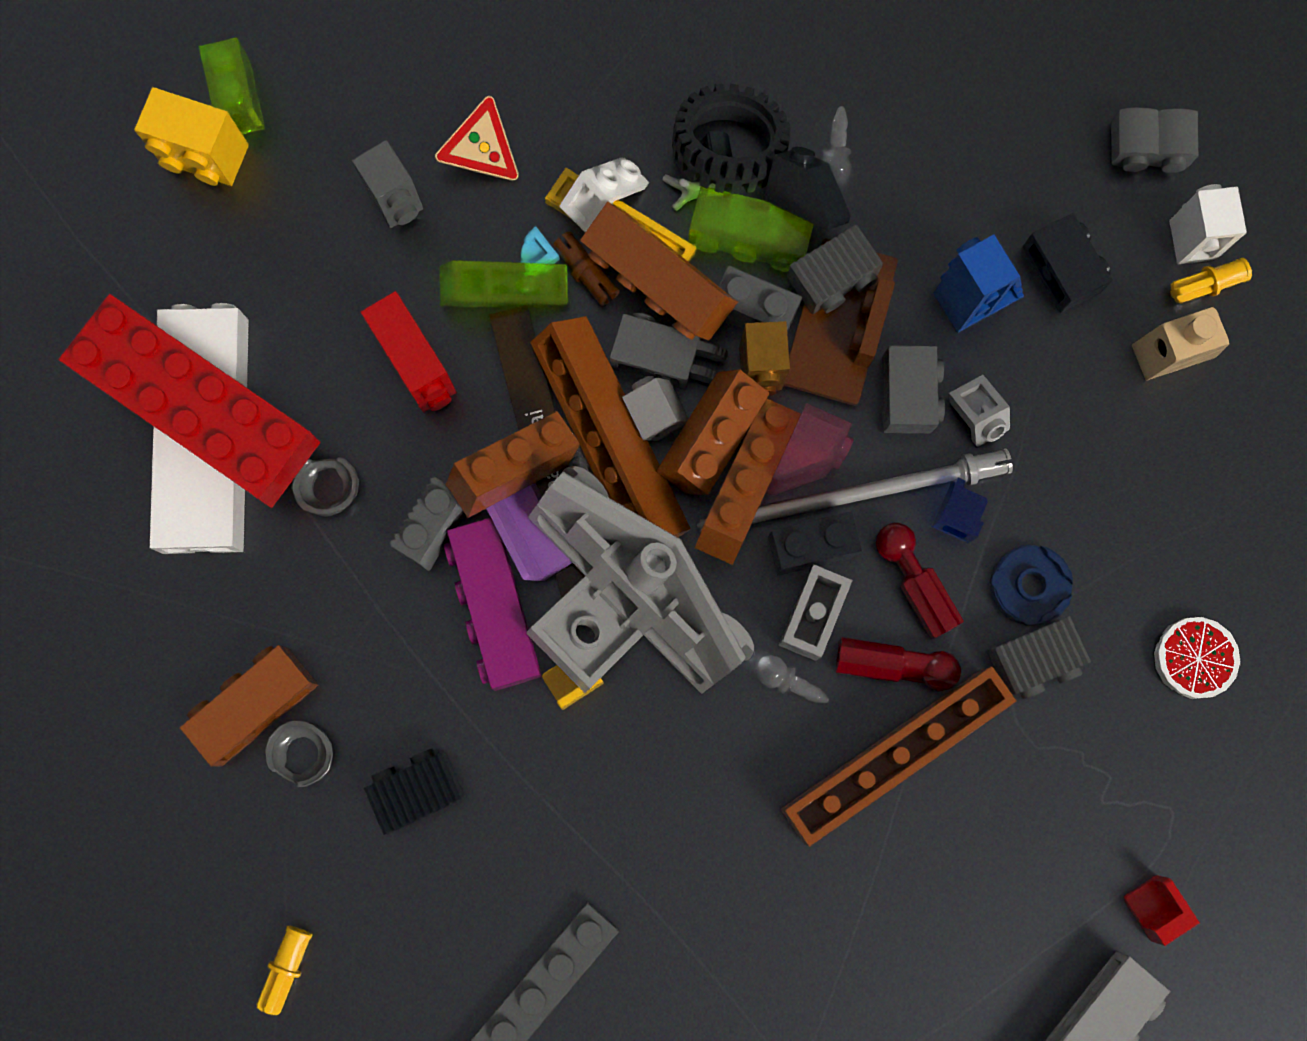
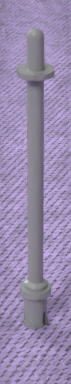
[697,448,1013,533]

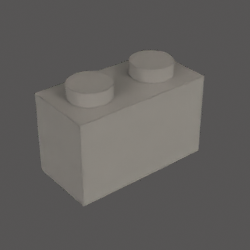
[778,565,852,661]

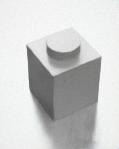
[622,376,689,441]

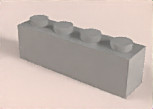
[1045,951,1170,1041]

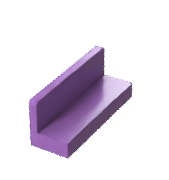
[486,483,572,581]

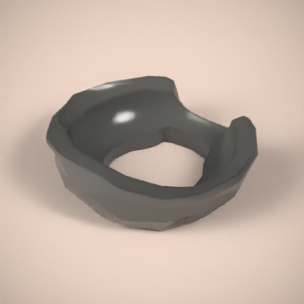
[291,457,359,517]
[265,721,333,787]

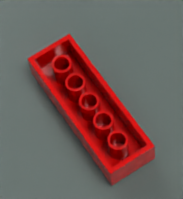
[58,294,321,508]

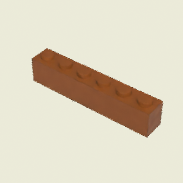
[530,316,691,537]
[780,666,1017,847]

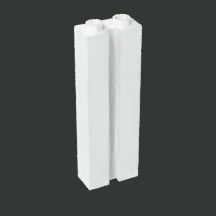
[150,303,249,554]

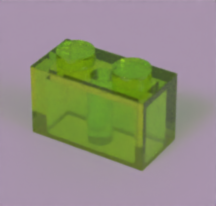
[199,37,265,134]

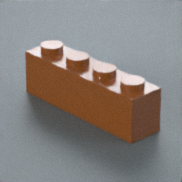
[580,201,738,341]
[695,399,801,565]

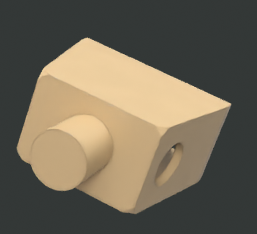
[1131,307,1229,381]

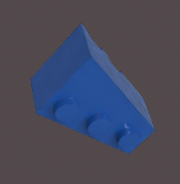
[934,235,1024,333]

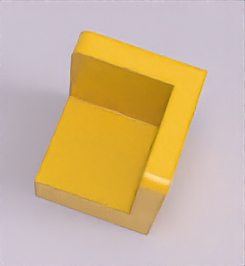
[542,665,604,710]

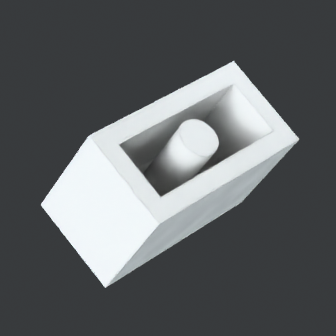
[1169,184,1247,265]

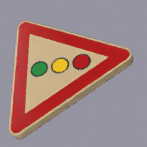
[434,96,519,181]

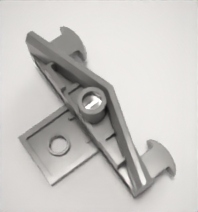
[526,466,754,694]

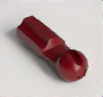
[876,522,964,640]
[835,637,961,691]

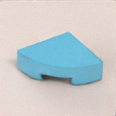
[520,226,560,282]

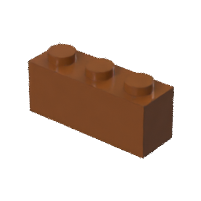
[656,369,770,495]
[446,411,580,518]
[179,645,319,766]

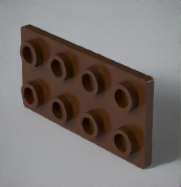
[784,238,898,406]

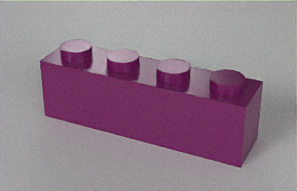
[444,518,542,691]

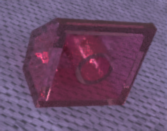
[766,403,854,496]

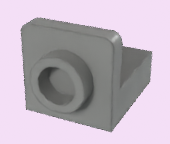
[949,375,1010,447]

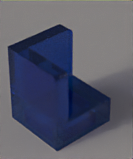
[932,477,988,543]

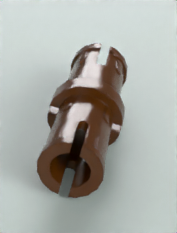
[552,231,620,307]

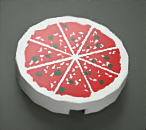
[1154,617,1240,699]

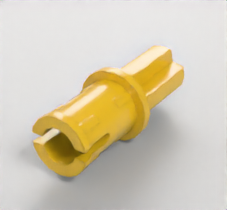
[1170,257,1252,303]
[257,925,313,1015]

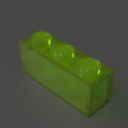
[688,186,813,272]

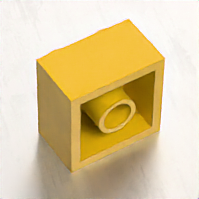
[134,87,249,186]

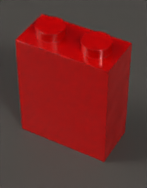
[361,291,457,413]

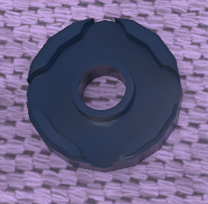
[990,545,1073,626]

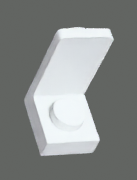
[559,157,649,232]

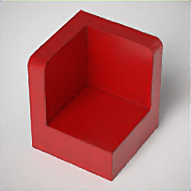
[1124,875,1200,946]

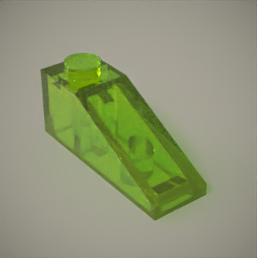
[439,260,568,307]

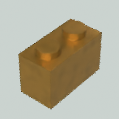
[739,321,790,396]

